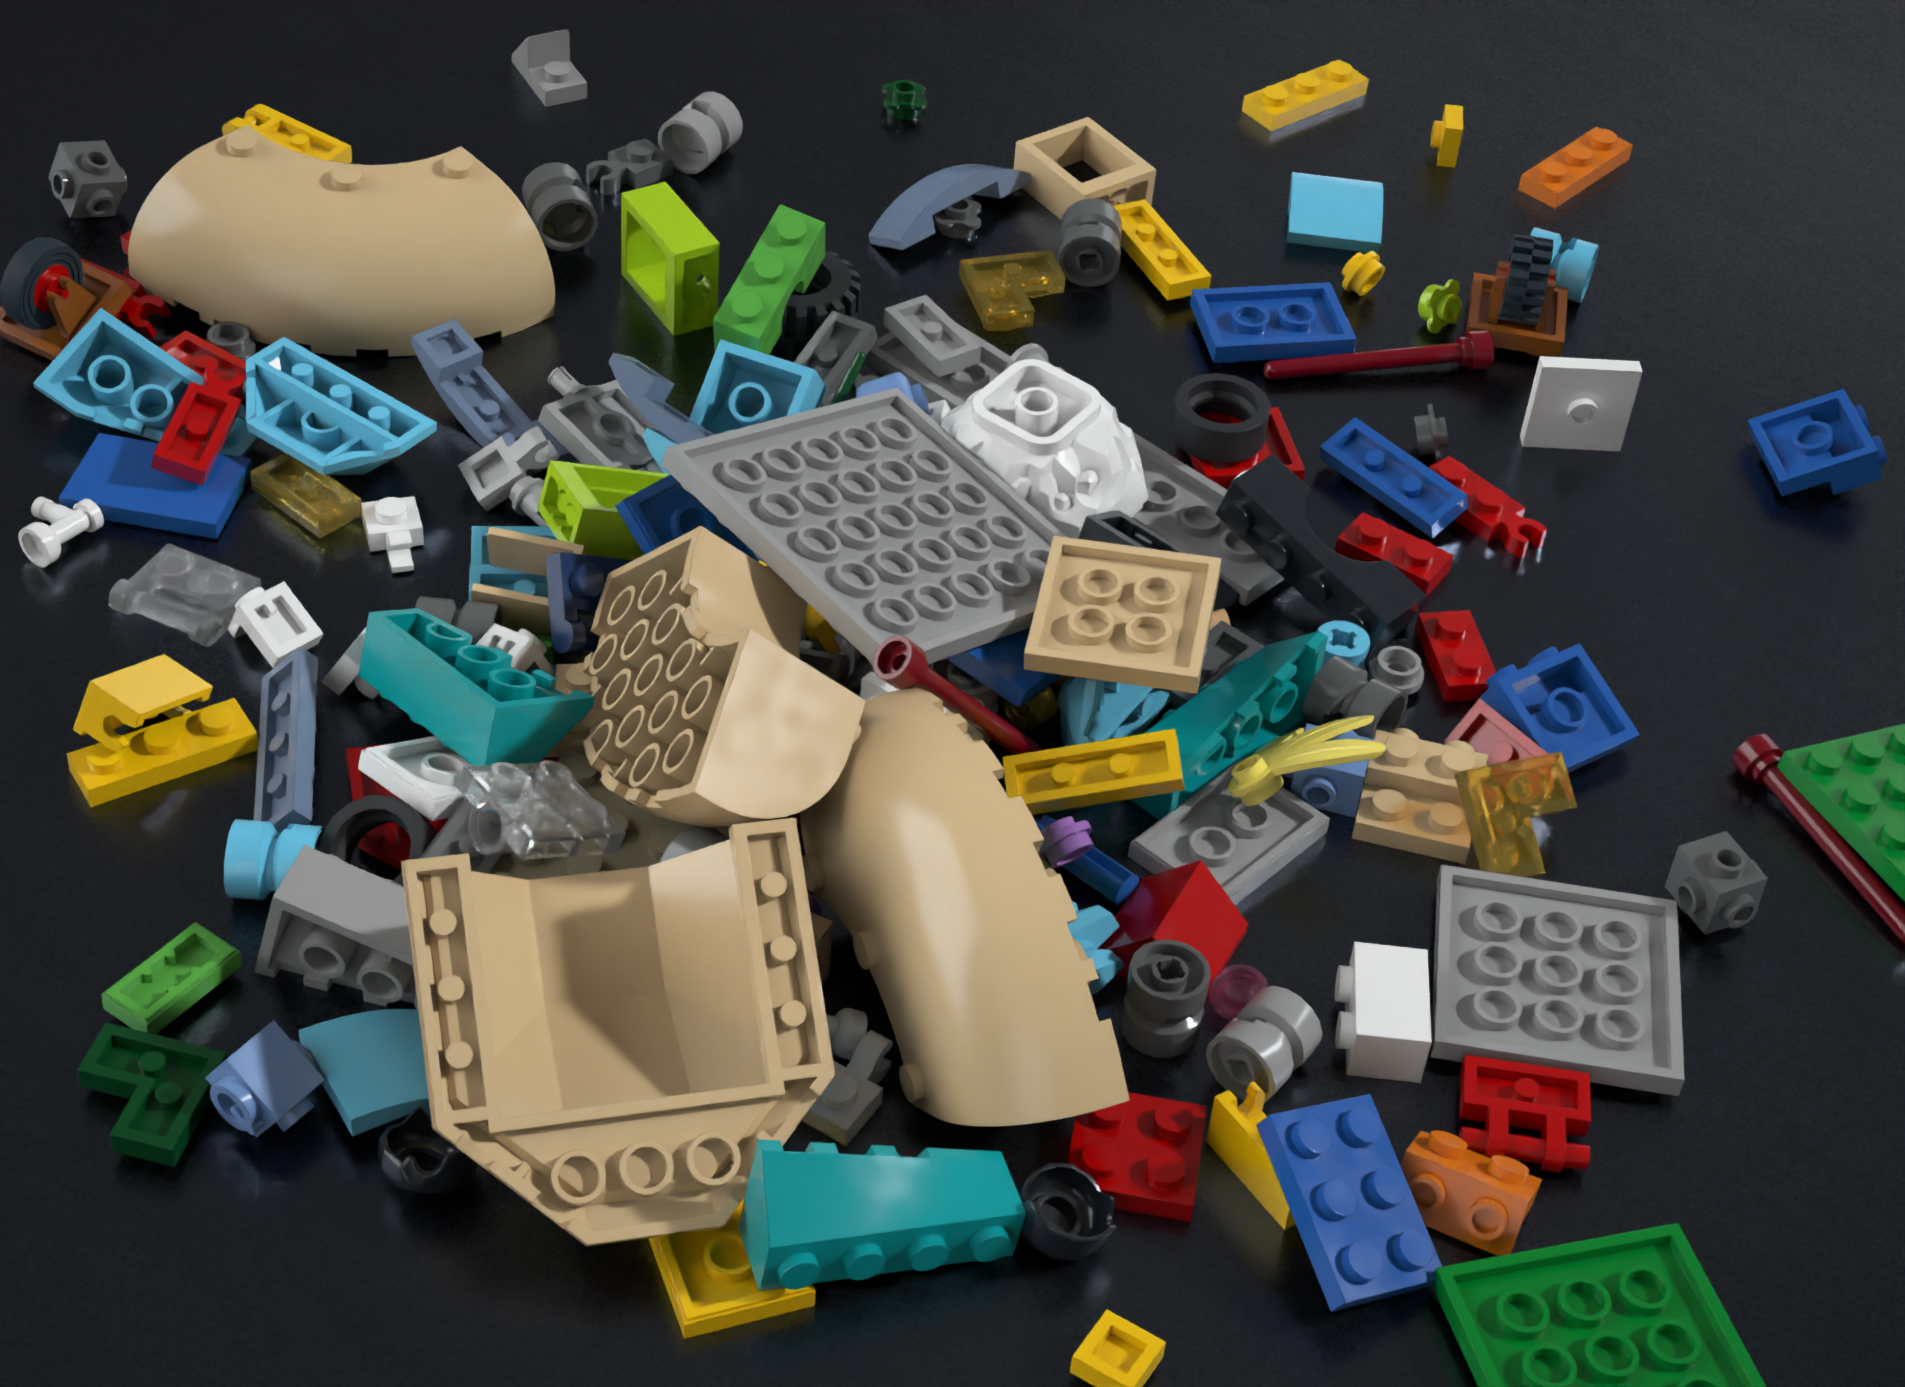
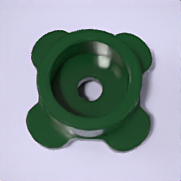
[881,80,927,120]

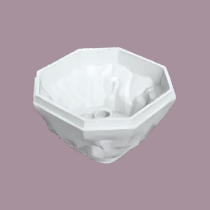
[941,359,1149,539]

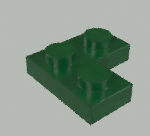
[77,1022,228,1167]

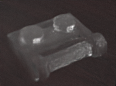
[108,543,261,647]

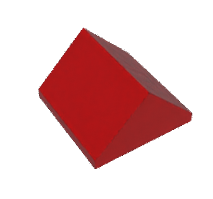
[1098,860,1248,996]

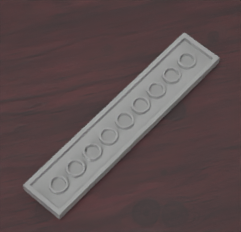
[863,322,1284,606]

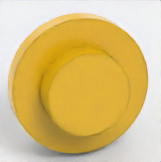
[1342,251,1385,296]

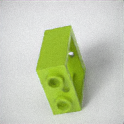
[621,182,720,336]
[537,460,670,560]

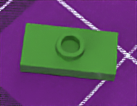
[101,922,242,1034]

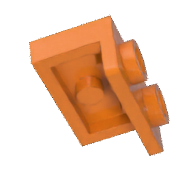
[1400,1130,1542,1256]

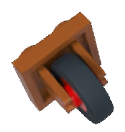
[0,237,133,361]

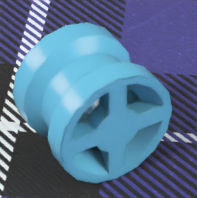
[1317,620,1370,670]

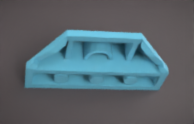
[246,337,437,475]
[1057,650,1206,747]

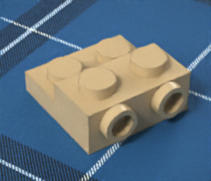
[1352,728,1488,864]

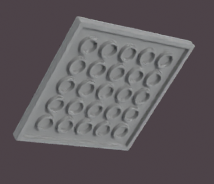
[661,388,1066,666]

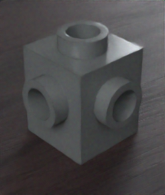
[48,140,127,219]
[1665,831,1768,935]

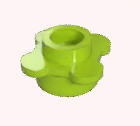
[1418,279,1462,334]

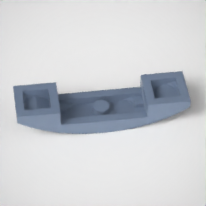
[868,164,1032,250]
[411,319,572,476]
[608,353,715,444]

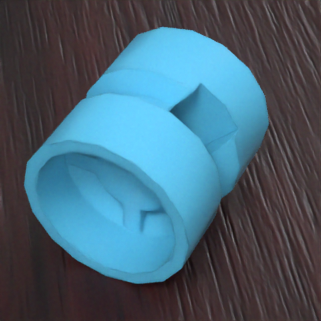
[1530,227,1599,303]
[224,819,325,900]

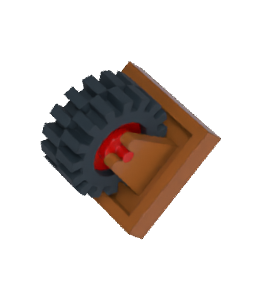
[1466,233,1568,357]

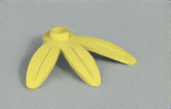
[1227,715,1386,806]

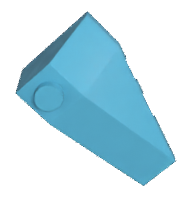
[33,308,260,457]

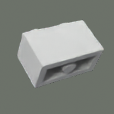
[1335,942,1432,1083]

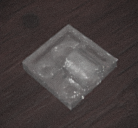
[455,760,626,860]

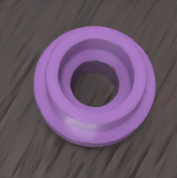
[1038,816,1094,868]

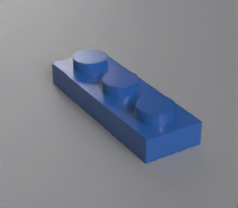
[1320,417,1468,538]

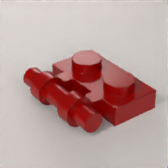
[1459,1055,1591,1173]

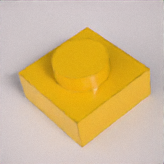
[1430,104,1463,168]
[1070,1310,1166,1387]

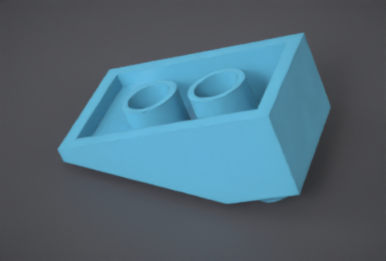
[689,339,828,435]

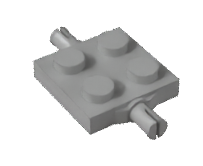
[538,366,664,473]

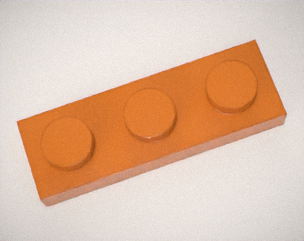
[1518,126,1633,209]

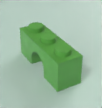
[713,204,825,355]

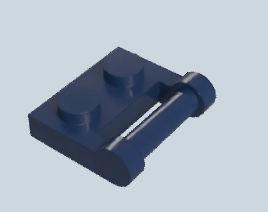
[545,552,633,655]

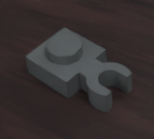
[586,138,673,196]

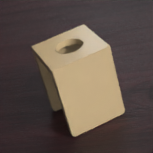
[470,527,585,634]

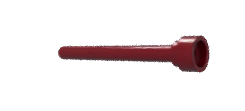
[1263,330,1494,380]
[873,635,1047,755]
[1732,734,1905,944]

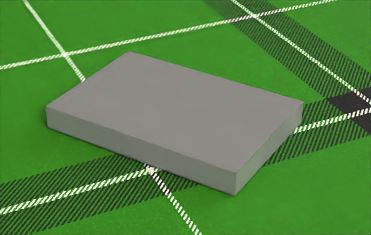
[1128,759,1330,905]

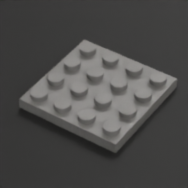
[1430,865,1685,1096]

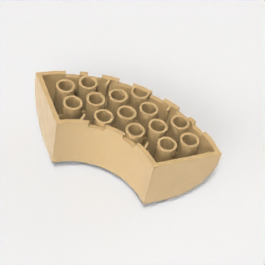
[128,125,555,357]
[580,526,866,828]
[800,687,1130,1126]

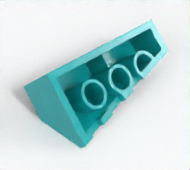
[359,608,595,777]
[1130,631,1328,820]
[738,1139,1026,1291]

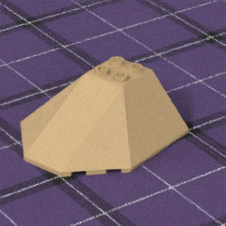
[401,818,835,1247]

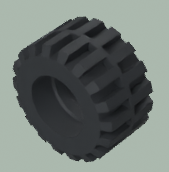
[737,251,861,363]

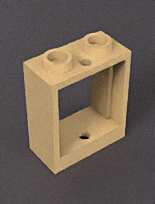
[1013,117,1156,220]

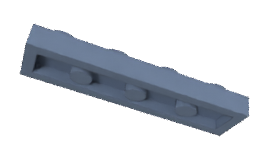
[254,646,318,833]

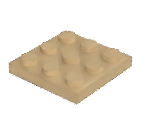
[1024,535,1222,694]

